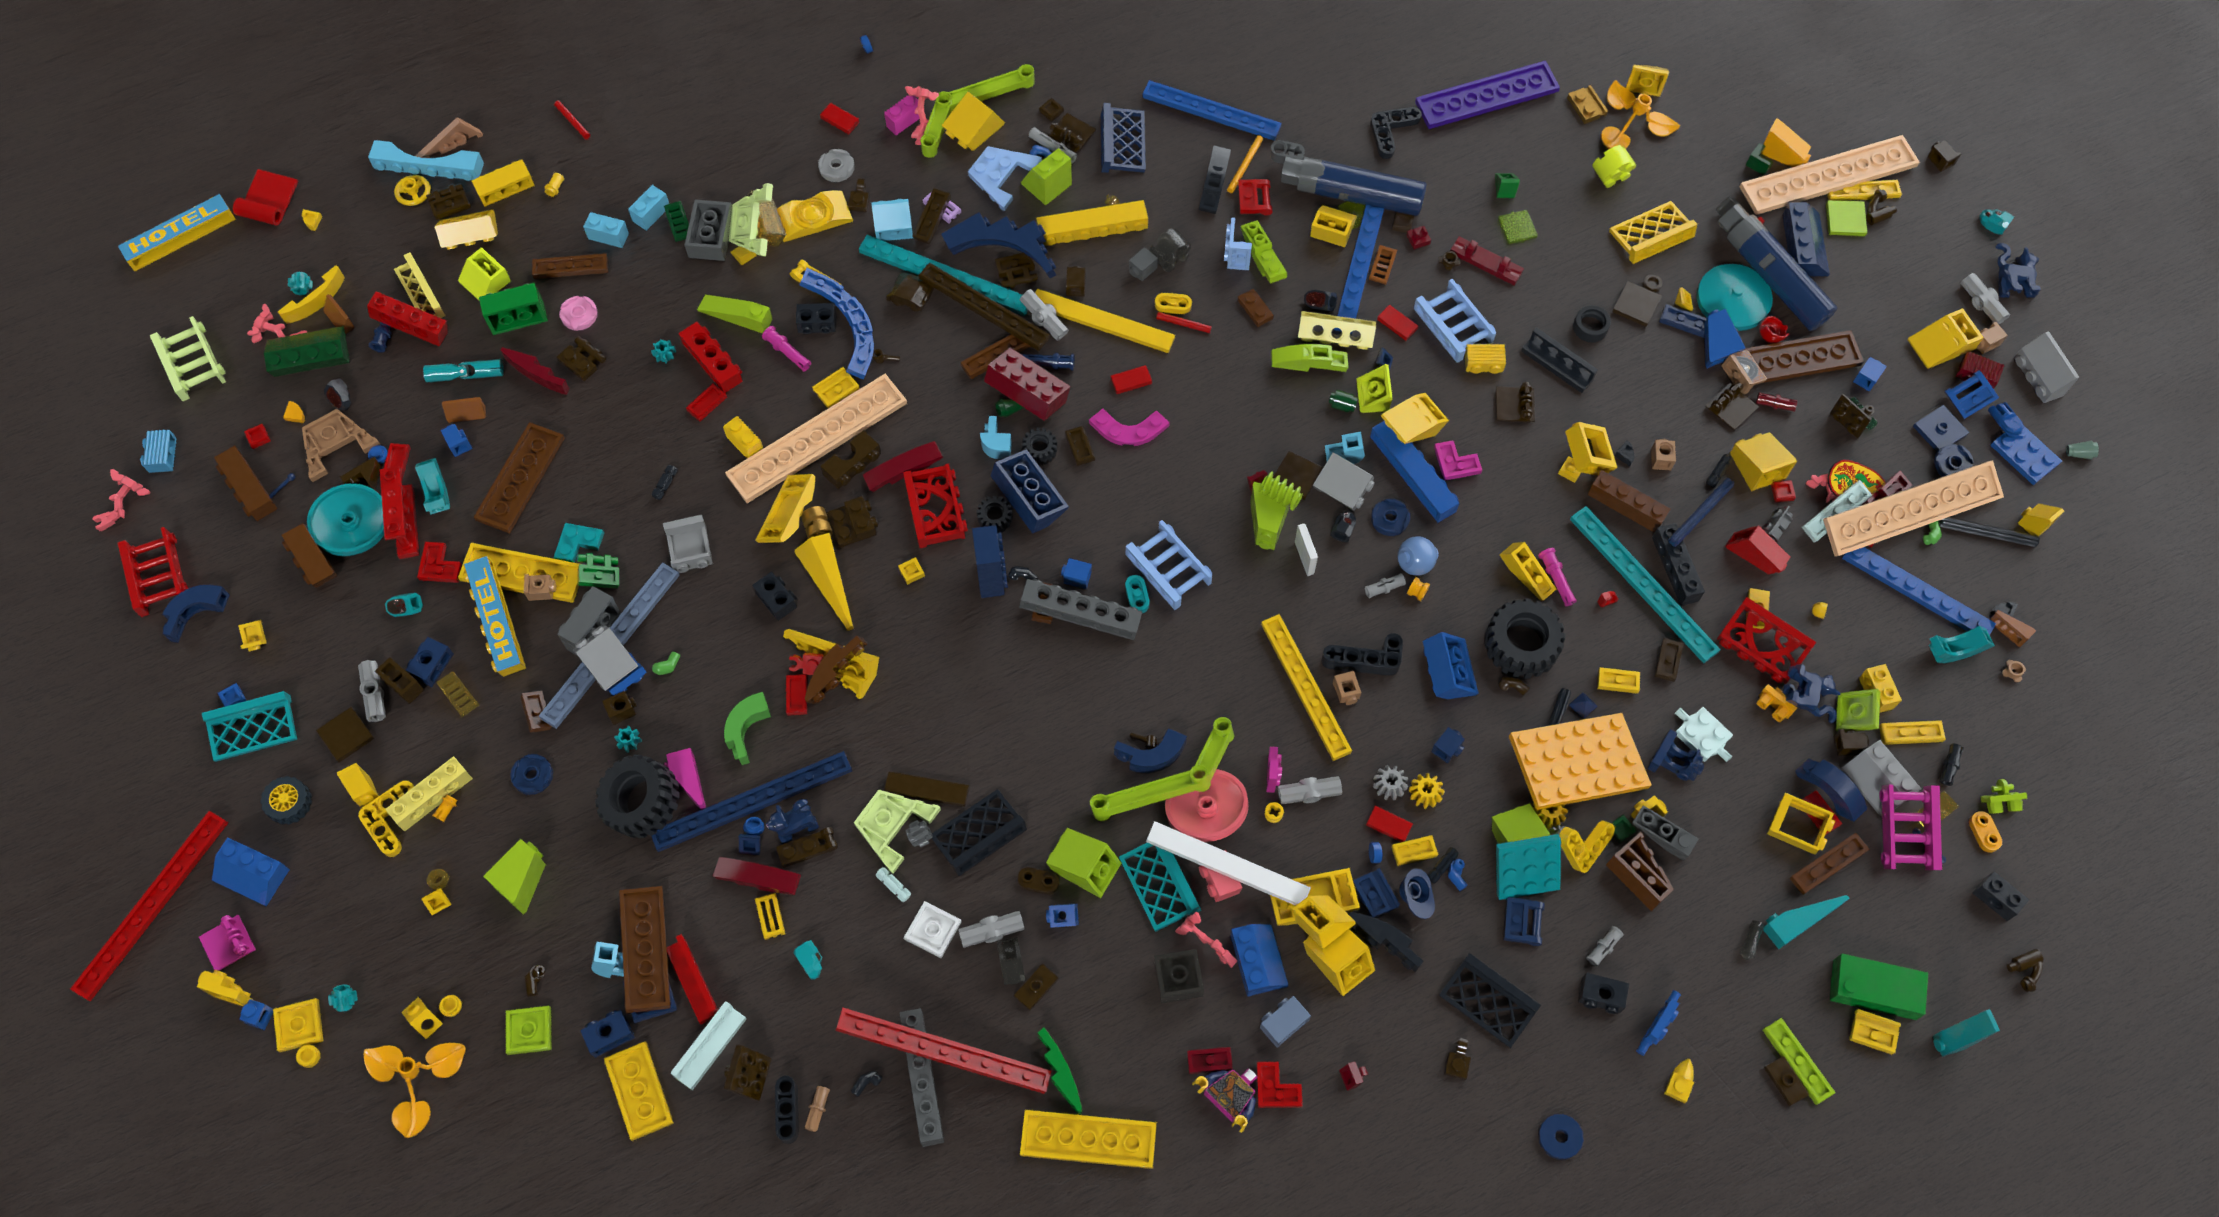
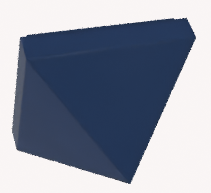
[1375,347,1393,372]
[1569,692,1598,720]
[739,834,761,855]

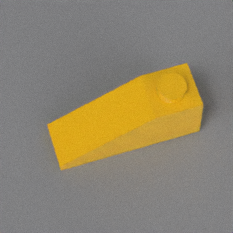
[1499,542,1557,601]

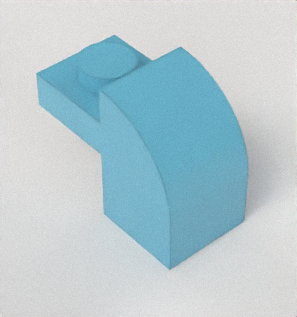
[980,416,1012,459]
[1325,432,1365,464]
[591,942,624,978]

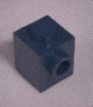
[1431,727,1465,764]

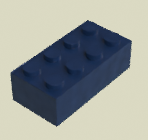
[972,525,1008,598]

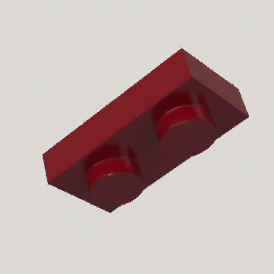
[1187,1047,1233,1074]

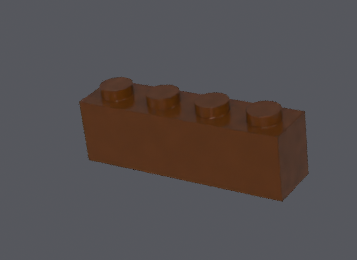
[214,445,278,521]
[1588,470,1671,533]

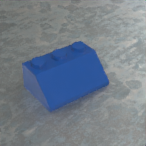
[1423,632,1479,699]
[212,837,290,906]
[1230,924,1289,997]

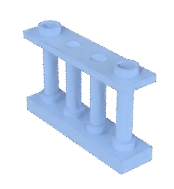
[1414,279,1496,363]
[1125,520,1212,610]

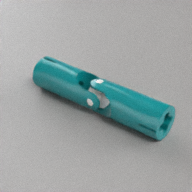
[423,359,504,382]

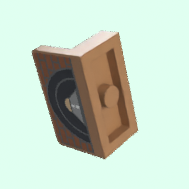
[1722,350,1767,394]

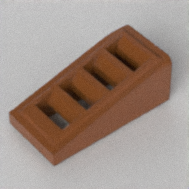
[1369,245,1397,285]
[1989,610,2036,647]

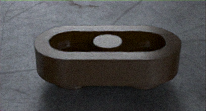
[1018,867,1059,894]

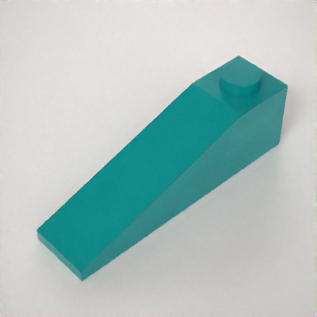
[1762,895,1850,949]
[1933,1009,2000,1057]

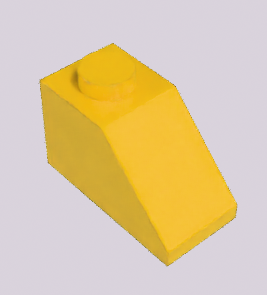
[2018,504,2064,536]
[337,763,379,806]

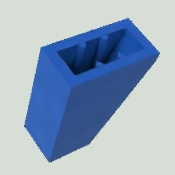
[1704,309,1745,368]

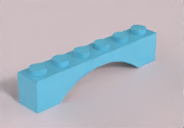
[368,140,484,181]

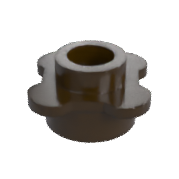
[1438,251,1460,271]

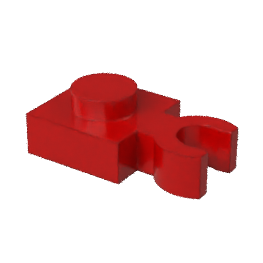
[789,653,825,675]

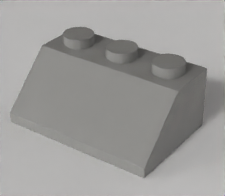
[2014,331,2079,403]
[1841,740,1922,818]

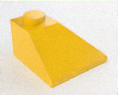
[1625,65,1669,97]

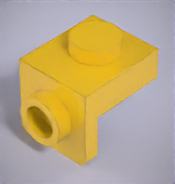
[238,620,267,652]
[1631,795,1668,819]

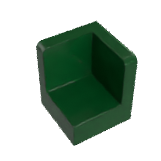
[1746,143,1773,176]

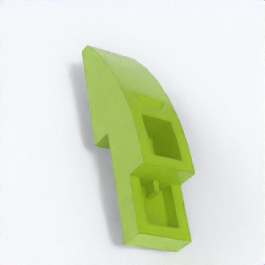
[1241,220,1287,283]
[1271,344,1348,372]

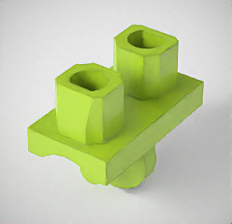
[1981,779,2027,814]

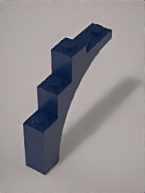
[941,212,1056,279]

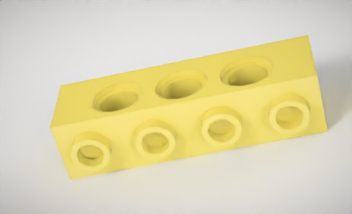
[1298,311,1376,350]
[385,756,473,831]

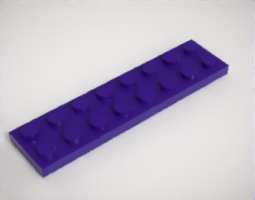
[1415,61,1560,129]

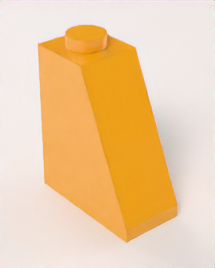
[1762,118,1811,168]

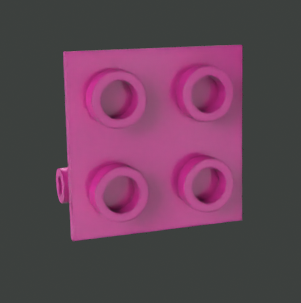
[199,915,256,971]

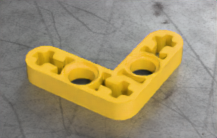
[359,781,414,857]
[1559,820,1615,873]

